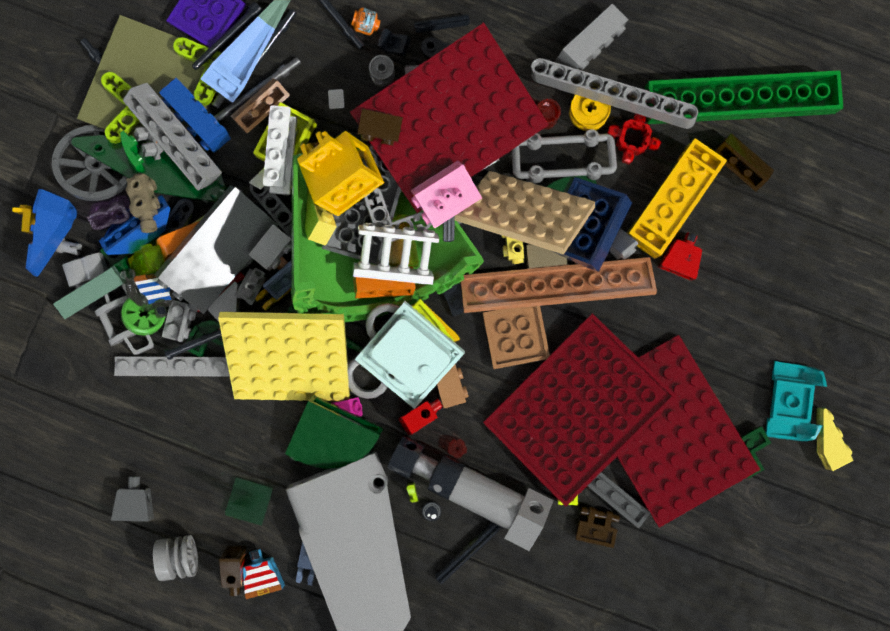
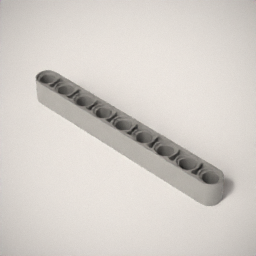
[531,58,698,129]

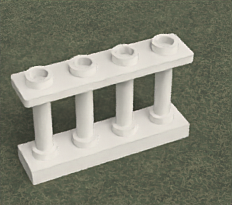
[263,106,297,195]
[353,223,439,285]

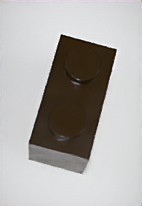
[358,109,403,146]

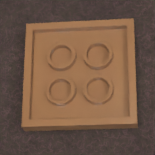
[483,306,550,369]

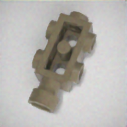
[126,173,160,233]

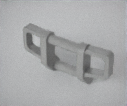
[95,283,154,355]

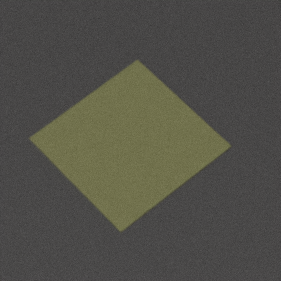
[77,15,215,142]

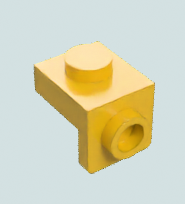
[12,205,36,234]

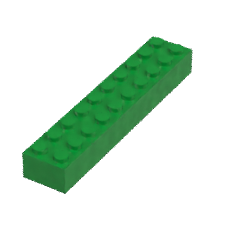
[644,71,843,124]

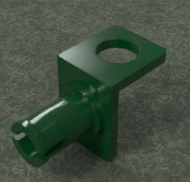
[100,248,136,283]

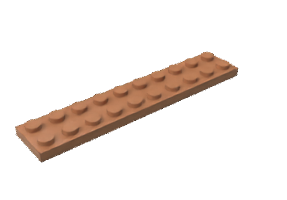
[461,257,657,313]

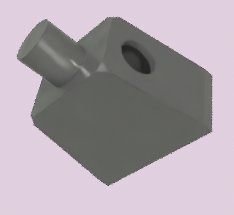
[111,476,154,521]

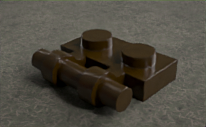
[575,507,620,548]

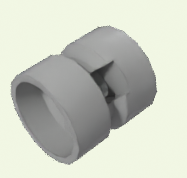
[369,55,395,87]

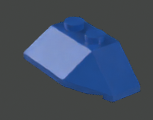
[99,195,170,255]

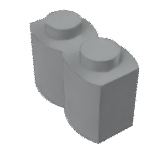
[62,253,108,289]

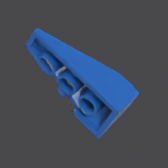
[26,189,77,277]

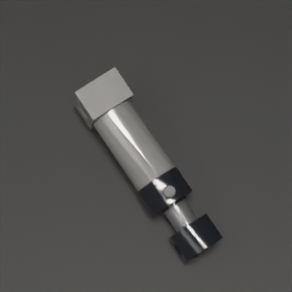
[387,435,554,551]

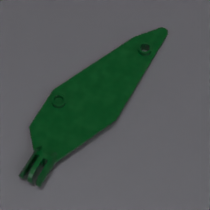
[71,135,228,202]

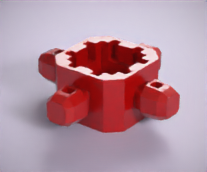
[607,114,661,164]

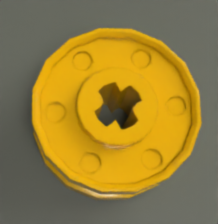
[569,88,611,131]

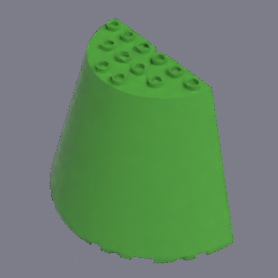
[291,148,484,322]

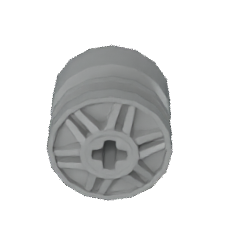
[153,535,198,581]

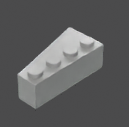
[555,4,628,71]

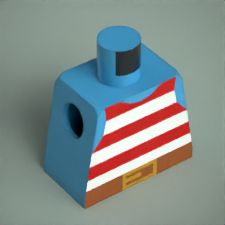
[243,549,285,599]

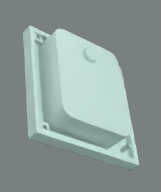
[355,301,465,409]

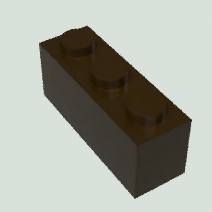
[714,133,774,192]

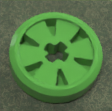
[121,293,166,335]

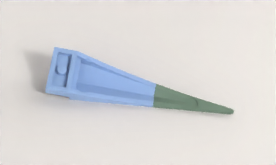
[201,0,290,103]

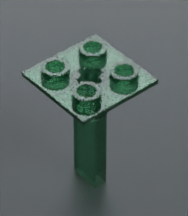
[225,477,273,526]

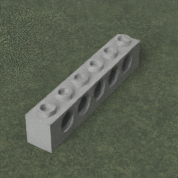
[123,83,222,190]

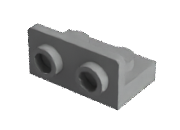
[162,300,196,343]

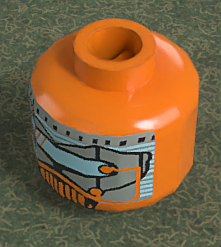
[351,7,380,36]

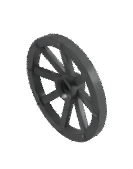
[52,125,128,201]

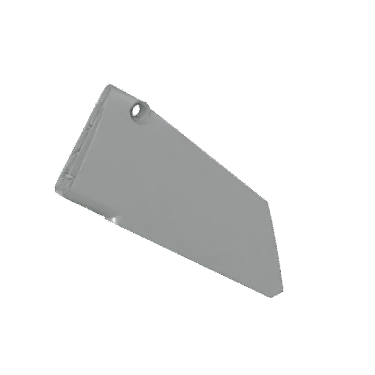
[285,452,411,631]

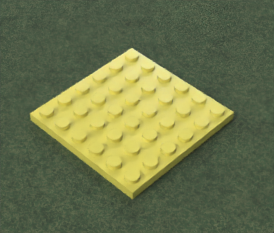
[218,312,350,402]

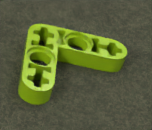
[173,37,222,106]
[101,72,140,144]

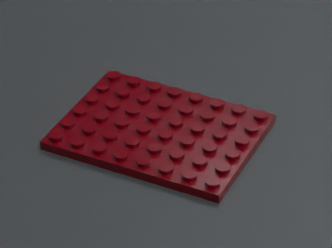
[350,23,549,213]
[483,313,677,507]
[617,335,760,528]

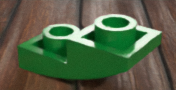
[120,131,144,174]

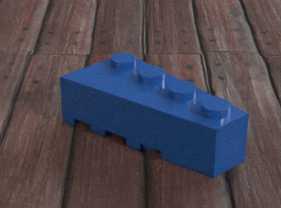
[159,78,231,153]

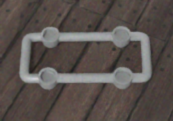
[512,129,617,183]

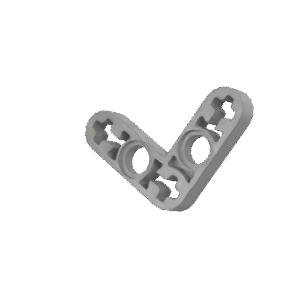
[363,188,431,242]

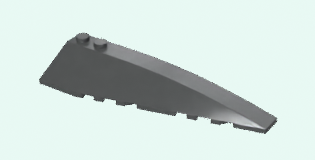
[322,145,401,265]

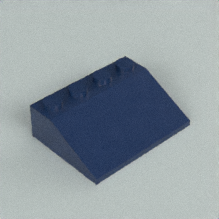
[550,177,632,272]

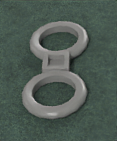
[348,303,399,399]

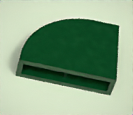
[285,395,383,469]

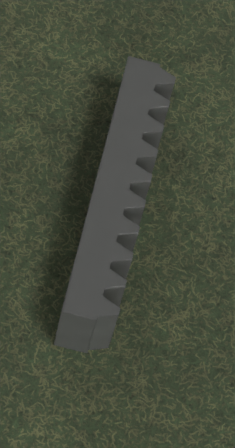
[588,472,650,528]

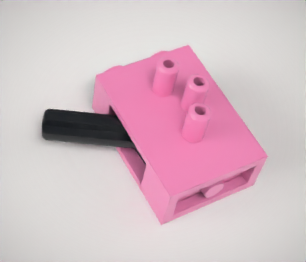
[410,161,482,242]

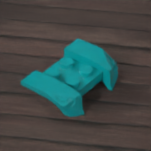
[765,361,827,441]

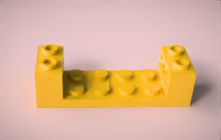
[627,138,727,259]

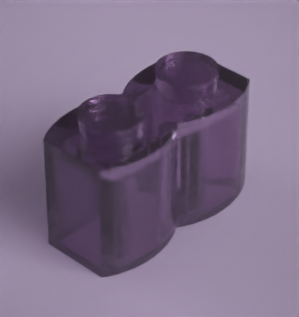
[87,196,131,230]

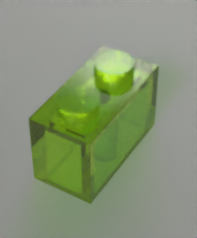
[128,244,165,277]

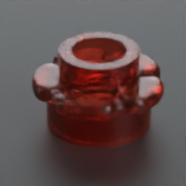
[448,439,467,458]

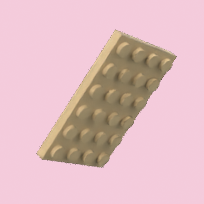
[455,171,595,254]

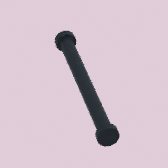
[164,329,222,360]

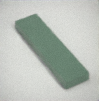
[53,266,126,319]

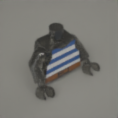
[120,269,176,318]

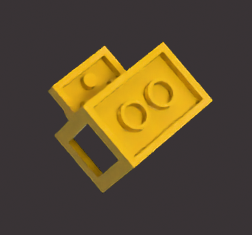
[297,131,384,216]

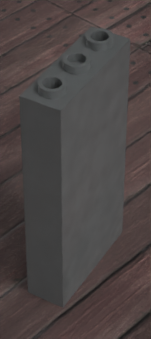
[154,185,278,314]

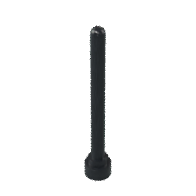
[192,2,263,70]

